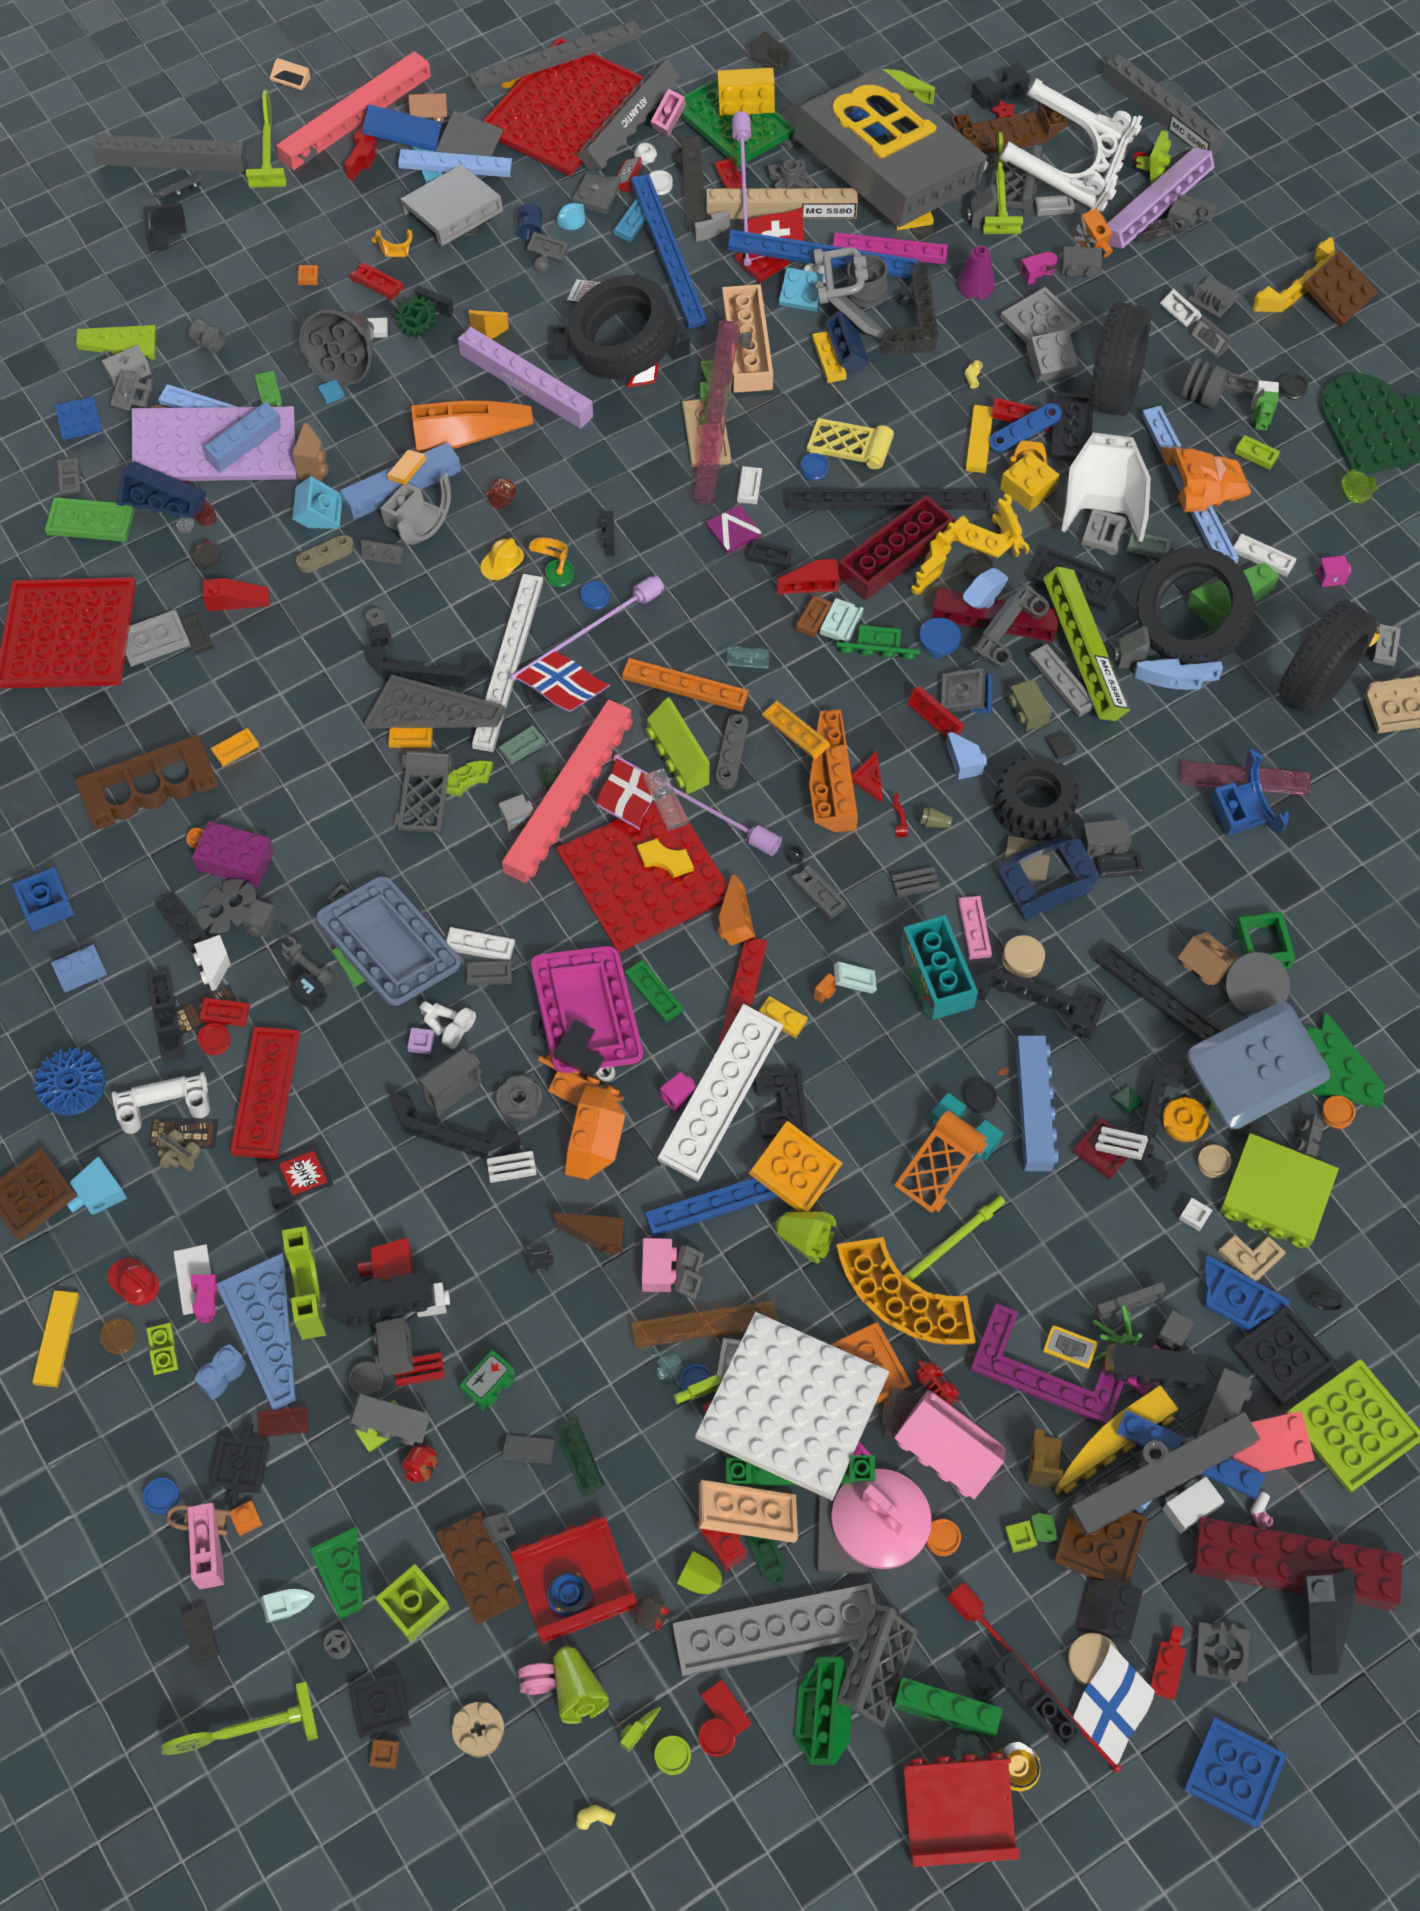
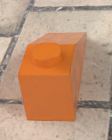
[718,874,755,946]

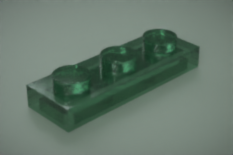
[555,1418,605,1497]

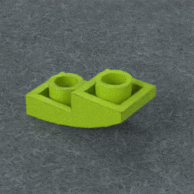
[146,1323,179,1375]

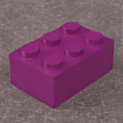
[192,821,274,887]

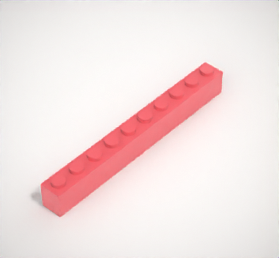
[276,51,431,170]
[502,700,633,883]

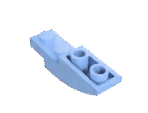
[1134,658,1223,690]

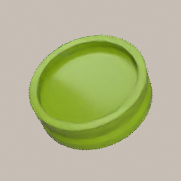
[654,1736,691,1775]

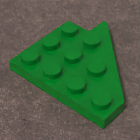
[1304,1013,1385,1109]

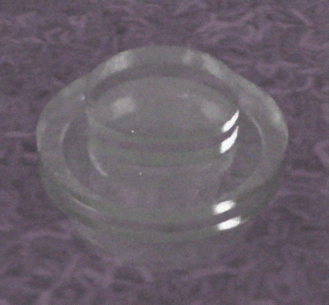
[177,517,194,534]

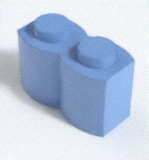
[195,1344,246,1400]

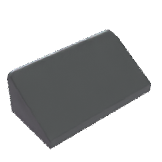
[502,1435,555,1465]

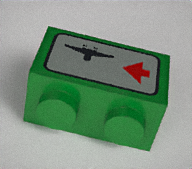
[459,1350,515,1411]

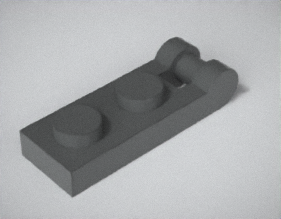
[790,865,847,920]

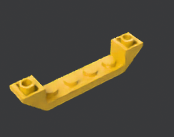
[1252,237,1335,312]

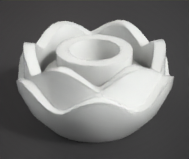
[634,143,657,165]

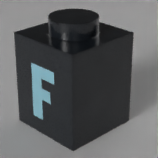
[289,972,327,1012]

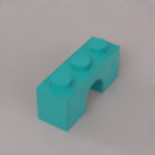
[929,1093,1004,1162]

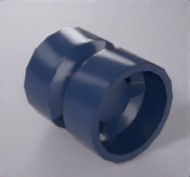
[518,204,542,241]

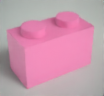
[651,89,686,137]
[642,1238,677,1292]

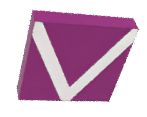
[706,505,762,554]

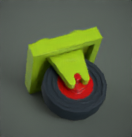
[1126,131,1171,185]

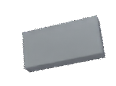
[1034,195,1075,216]

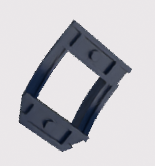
[995,837,1099,921]

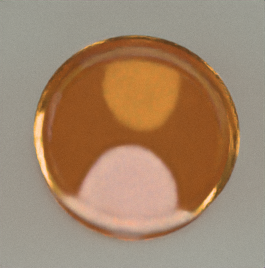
[100,1319,136,1354]

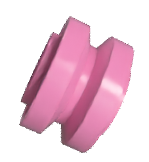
[518,1663,556,1695]

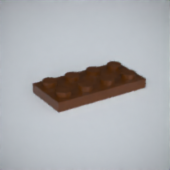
[436,1511,523,1626]

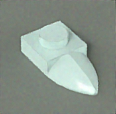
[261,1589,315,1623]

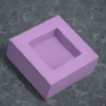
[408,1028,435,1055]

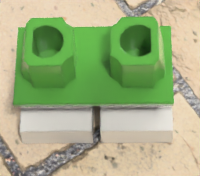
[1251,380,1279,430]

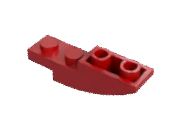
[344,119,378,181]

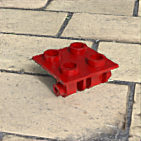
[915,1361,962,1406]

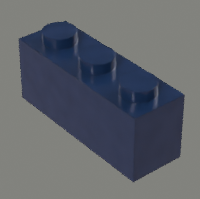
[825,311,869,374]

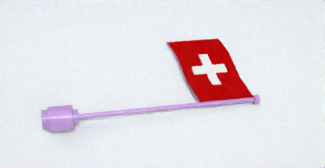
[732,112,804,266]

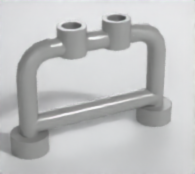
[814,247,868,304]

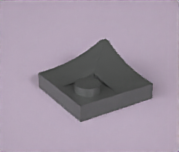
[572,173,621,215]

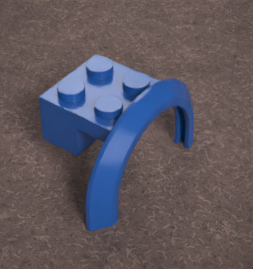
[1210,749,1289,836]

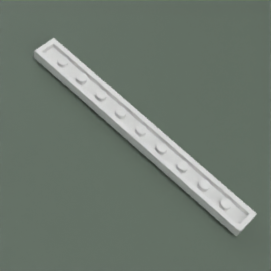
[472,574,543,752]

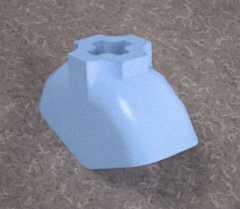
[963,568,1008,609]

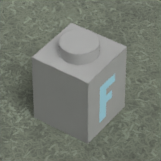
[498,794,534,831]

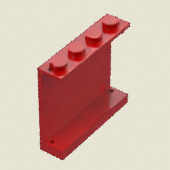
[903,1752,1020,1867]

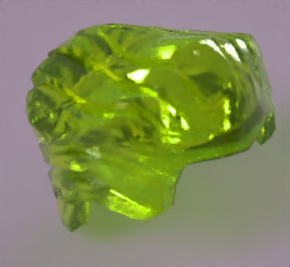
[1341,470,1379,503]

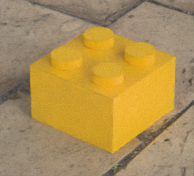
[1000,452,1060,512]

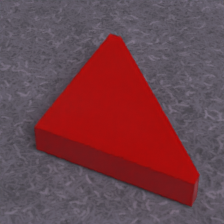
[851,751,883,803]

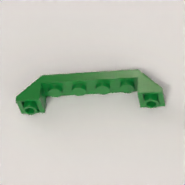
[726,1455,876,1486]

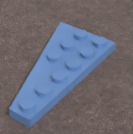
[217,1253,296,1411]

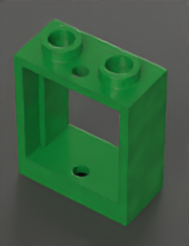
[1235,911,1296,969]

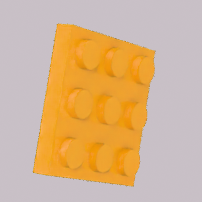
[749,1121,843,1212]

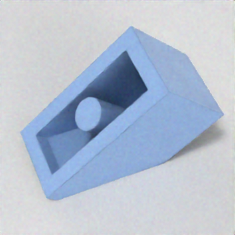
[946,732,987,780]

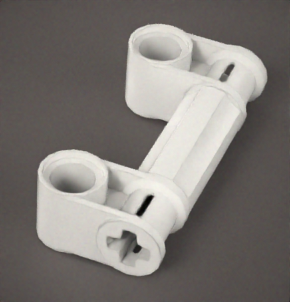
[112,1072,210,1134]

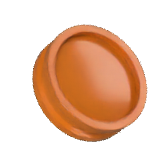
[1321,1096,1356,1129]
[926,1519,961,1556]

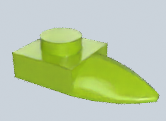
[620,1707,661,1753]

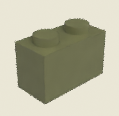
[1007,679,1052,731]

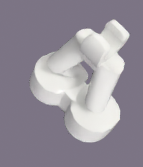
[419,1001,476,1049]

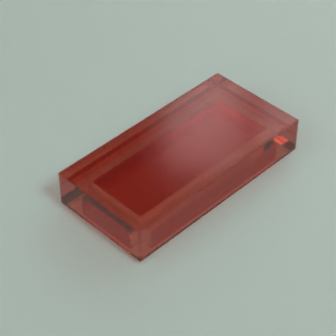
[258,1407,309,1438]

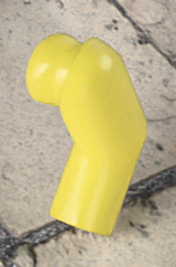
[965,360,983,389]
[576,1805,616,1830]

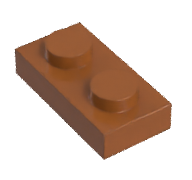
[796,595,833,638]

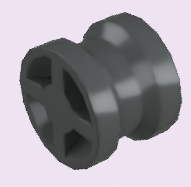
[323,1630,351,1659]

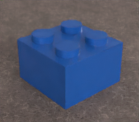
[12,867,75,931]

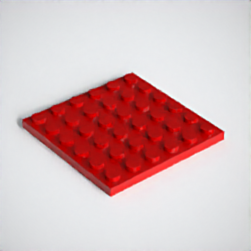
[0,577,136,689]
[556,795,728,953]

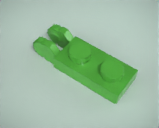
[255,370,283,407]

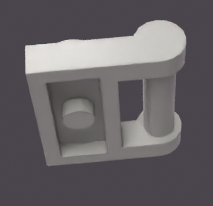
[1082,509,1127,555]

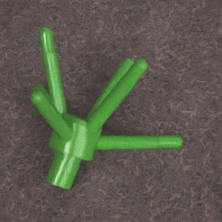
[1092,1305,1142,1361]

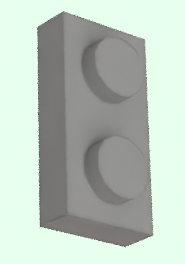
[1373,624,1401,666]

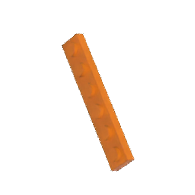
[622,658,749,712]

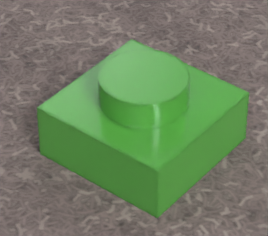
[1031,1513,1058,1543]

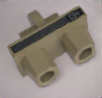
[157,1130,200,1172]

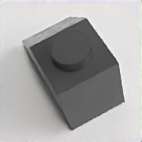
[966,185,998,228]
[1113,626,1150,668]

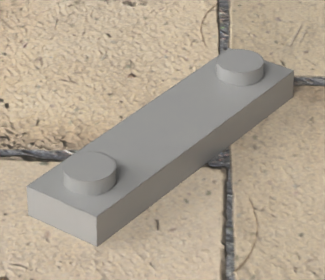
[1029,644,1095,717]

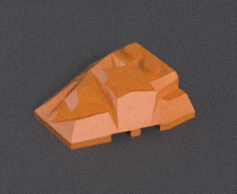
[1161,447,1251,512]

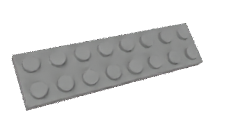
[672,1583,876,1676]

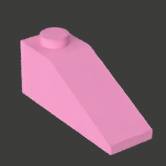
[188,1503,224,1590]

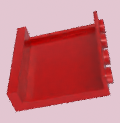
[511,1516,637,1644]

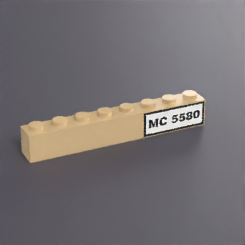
[707,188,858,219]

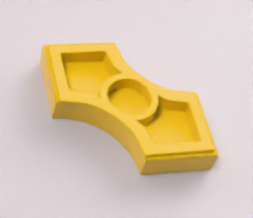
[637,839,694,878]

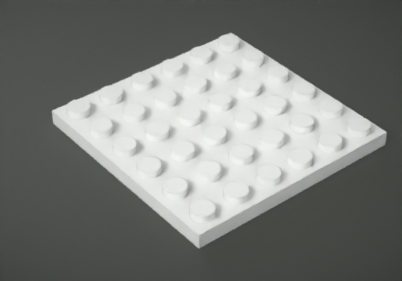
[695,1312,889,1501]

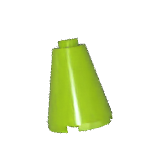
[553,1646,609,1724]

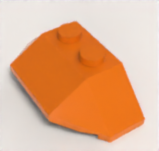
[565,1085,626,1180]

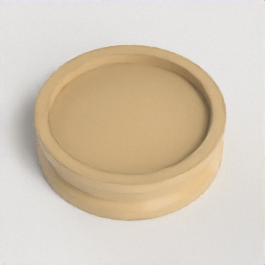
[1197,1145,1231,1178]

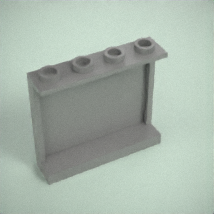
[401,164,503,246]

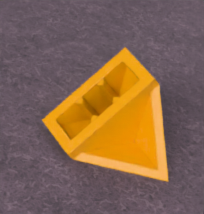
[469,310,509,339]

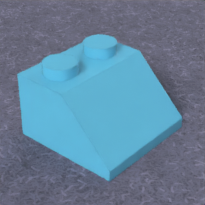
[292,476,342,529]

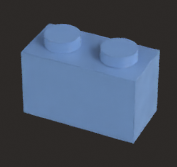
[51,944,107,992]

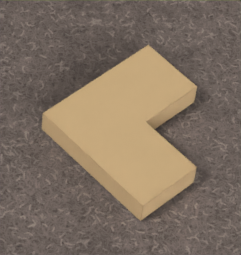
[1218,1235,1286,1282]

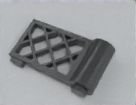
[394,751,452,833]

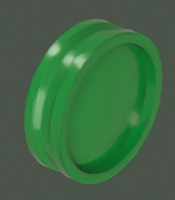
[545,559,574,587]

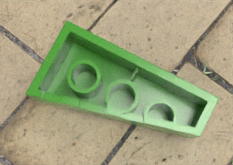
[1187,562,1279,632]

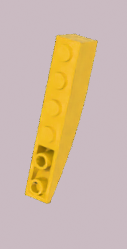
[1055,1385,1178,1495]

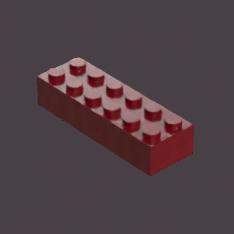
[838,495,955,601]

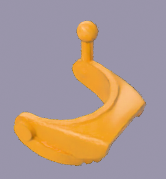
[372,229,412,257]
[1010,441,1047,467]
[529,537,568,575]

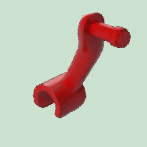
[892,793,908,838]

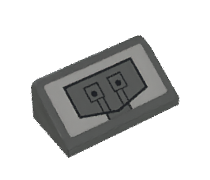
[1190,315,1230,358]

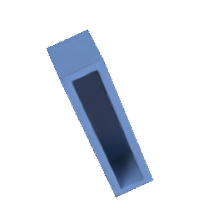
[204,402,281,473]

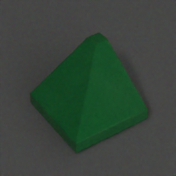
[1111,1085,1144,1115]

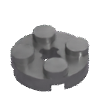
[496,1076,543,1122]

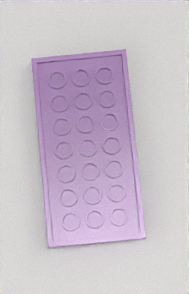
[132,406,296,481]

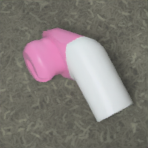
[1250,1491,1273,1529]

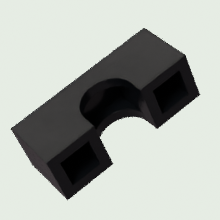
[971,63,1030,110]

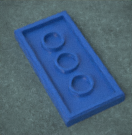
[362,104,441,151]

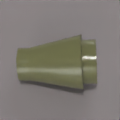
[919,806,953,829]

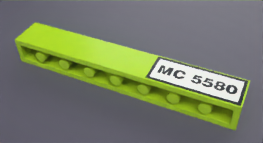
[1043,566,1130,721]

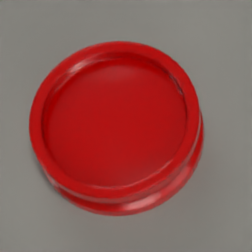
[197,1023,231,1055]
[698,1718,736,1757]

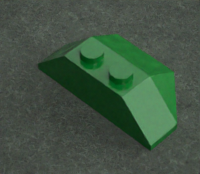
[795,1657,852,1765]

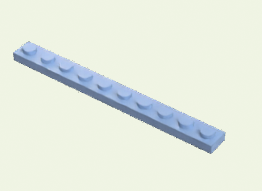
[1141,406,1239,563]

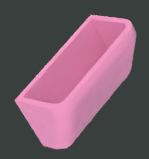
[895,1390,1006,1500]

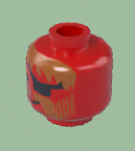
[401,1444,438,1483]

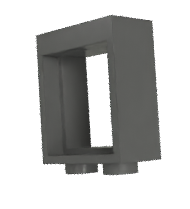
[420,1048,482,1115]

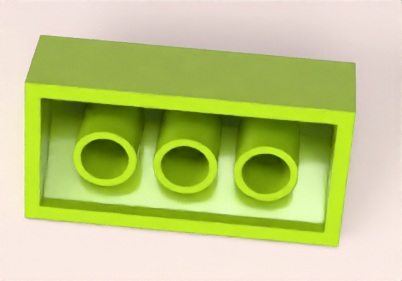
[645,697,710,794]

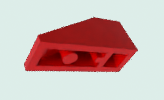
[777,559,839,594]
[203,578,269,611]

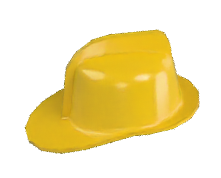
[480,538,524,580]

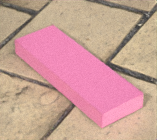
[958,896,992,960]

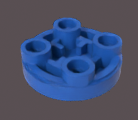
[919,618,961,658]

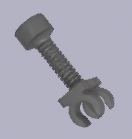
[281,936,334,988]

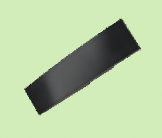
[147,970,185,1061]

